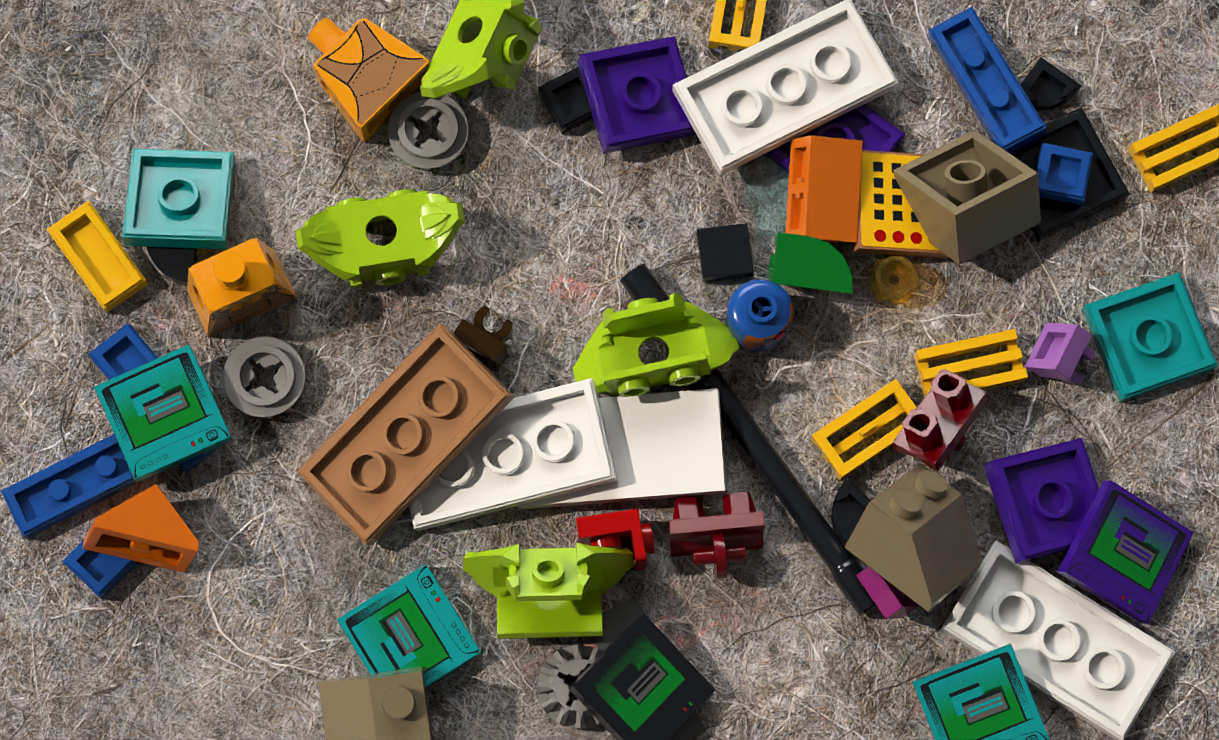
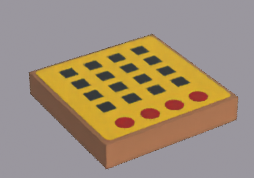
[853,150,949,258]

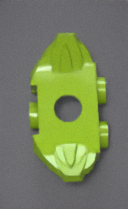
[420,0,543,99]
[295,189,465,288]
[573,293,739,398]
[463,543,633,639]

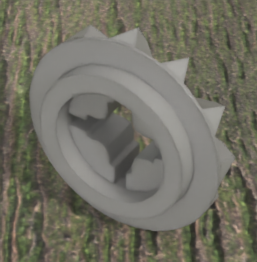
[388,92,469,172]
[223,337,306,419]
[537,644,603,729]

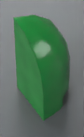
[767,232,853,294]

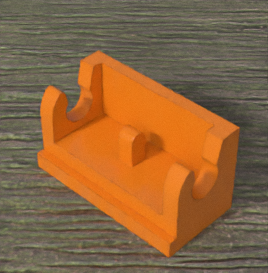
[785,135,863,244]

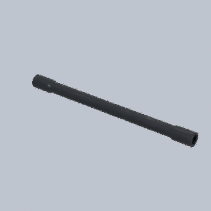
[620,264,876,615]

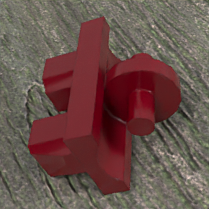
[892,369,989,472]
[669,491,765,579]

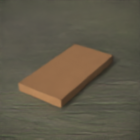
[297,323,515,545]

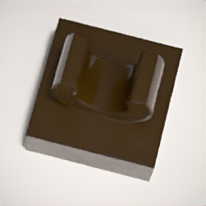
[453,306,513,373]

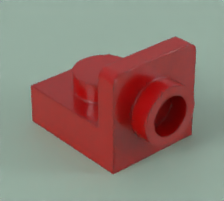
[576,508,655,571]

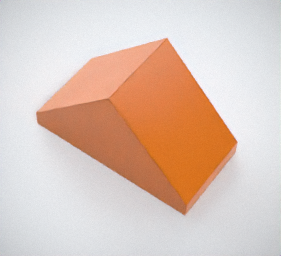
[82,484,199,573]

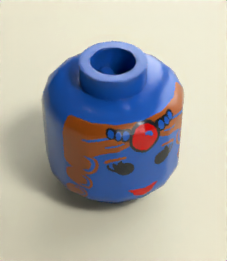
[726,279,794,352]

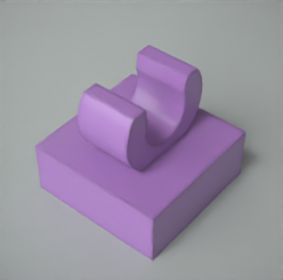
[1024,323,1095,384]

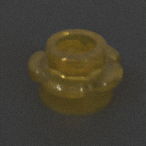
[870,255,920,305]

